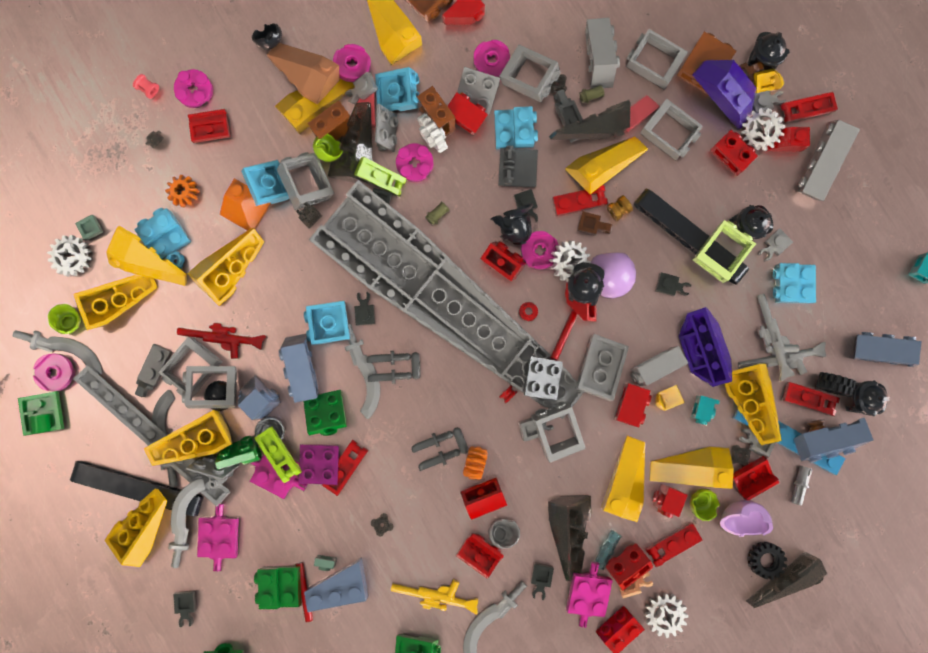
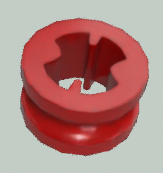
[499,385,518,404]

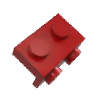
[733,456,780,500]
[456,533,504,579]
[596,606,645,653]

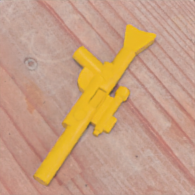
[391,579,478,615]

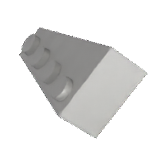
[798,120,860,201]

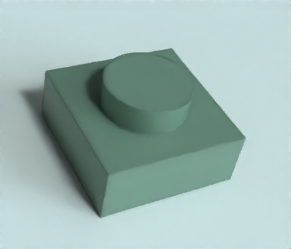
[75,215,103,241]
[314,555,337,571]

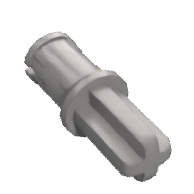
[792,466,813,505]

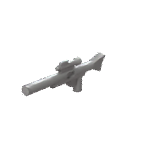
[757,294,799,382]
[738,342,826,375]

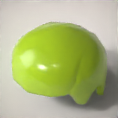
[313,134,343,162]
[47,304,81,334]
[689,489,720,521]

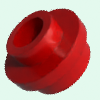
[519,302,538,321]

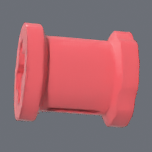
[133,74,159,99]

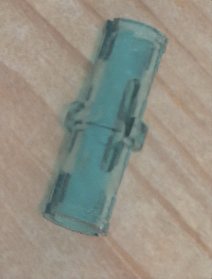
[594,530,622,570]

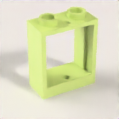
[692,220,756,283]

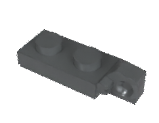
[553,89,589,143]
[135,344,172,397]

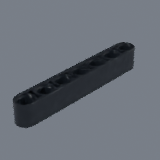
[634,188,749,285]
[70,461,204,516]

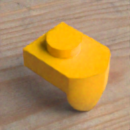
[754,69,784,93]
[655,385,685,411]

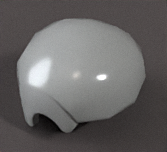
[254,417,285,440]
[488,519,520,549]

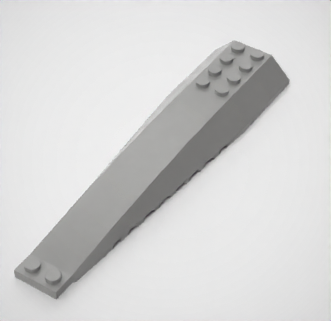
[309,180,584,419]

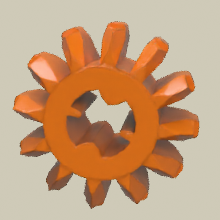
[165,175,199,208]
[463,446,488,480]

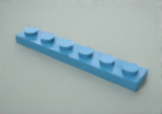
[732,409,846,475]

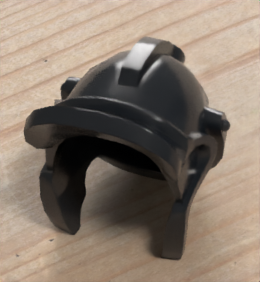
[748,32,790,70]
[490,203,533,245]
[729,205,773,240]
[568,263,605,306]
[845,380,890,417]

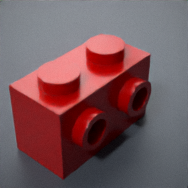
[448,92,488,135]
[710,130,758,176]
[480,241,527,281]
[614,383,652,428]
[460,478,507,520]
[652,484,688,518]
[605,543,653,591]

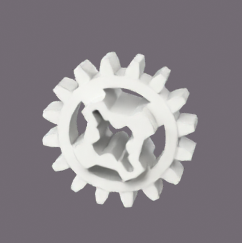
[741,108,785,151]
[417,113,448,153]
[47,235,92,277]
[549,241,591,282]
[644,593,688,638]

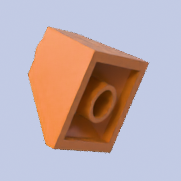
[220,178,271,231]

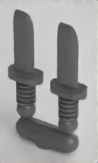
[367,350,421,384]
[412,427,468,471]

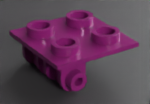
[299,444,340,485]

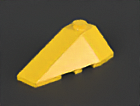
[367,0,422,65]
[275,78,355,134]
[565,136,648,194]
[106,226,187,286]
[187,228,264,306]
[73,274,157,331]
[725,364,782,445]

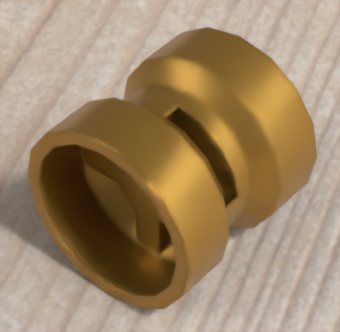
[606,195,633,221]

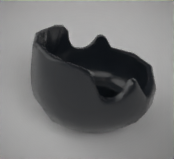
[252,23,282,50]
[204,380,228,411]

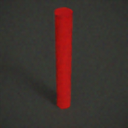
[550,309,578,361]
[295,562,313,622]

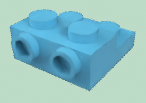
[375,67,420,111]
[494,106,538,149]
[241,160,289,206]
[134,208,191,260]
[773,263,816,303]
[304,301,350,345]

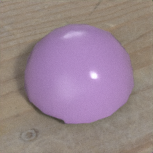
[591,253,636,299]
[720,500,773,537]

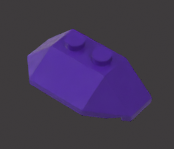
[692,60,756,130]
[679,307,732,387]

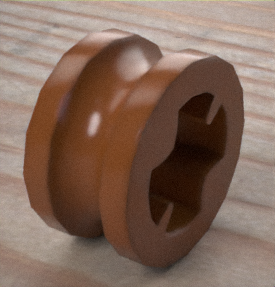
[807,419,826,432]

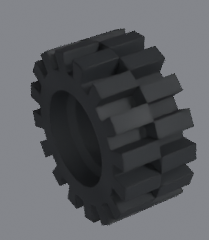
[816,372,856,397]
[747,542,787,580]

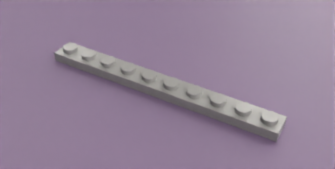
[73,365,230,507]

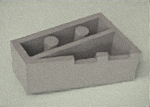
[585,18,620,88]

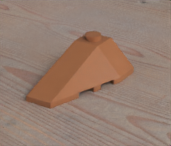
[267,43,340,105]

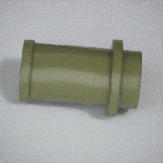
[579,85,605,104]
[425,201,450,225]

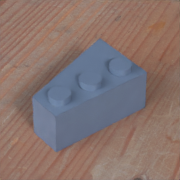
[854,332,922,367]
[279,334,319,403]
[238,375,281,420]
[793,417,873,463]
[304,558,369,612]

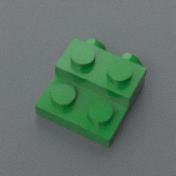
[254,566,302,610]
[395,634,441,653]

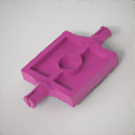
[249,454,308,499]
[197,504,239,572]
[566,561,613,628]

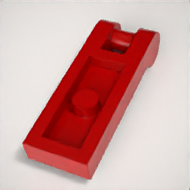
[780,92,838,124]
[552,185,609,216]
[782,382,840,417]
[322,440,369,496]
[646,522,703,567]

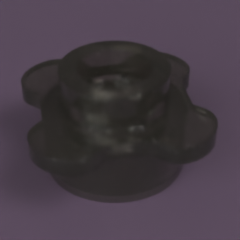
[550,74,567,93]
[145,131,164,148]
[731,445,751,466]
[371,513,394,537]

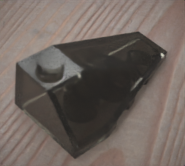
[549,100,631,140]
[328,102,372,183]
[548,495,591,582]
[746,552,827,608]

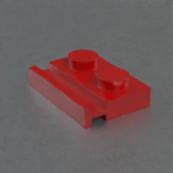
[188,109,230,143]

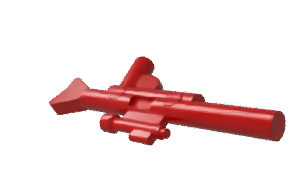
[177,323,266,359]

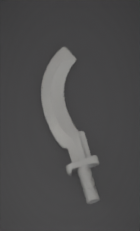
[345,324,380,419]
[12,330,102,375]
[152,390,178,487]
[168,478,205,568]
[463,581,527,653]

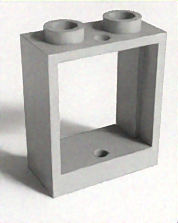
[626,29,688,90]
[500,45,560,102]
[640,99,703,160]
[277,152,334,210]
[158,337,223,397]
[630,346,688,386]
[182,366,237,408]
[531,401,586,463]

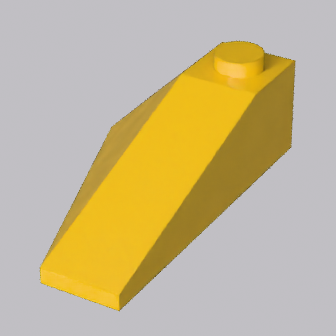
[143,410,232,466]
[600,435,645,522]
[649,446,734,489]
[104,489,167,567]

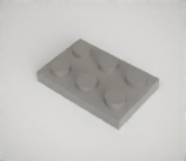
[576,334,629,401]

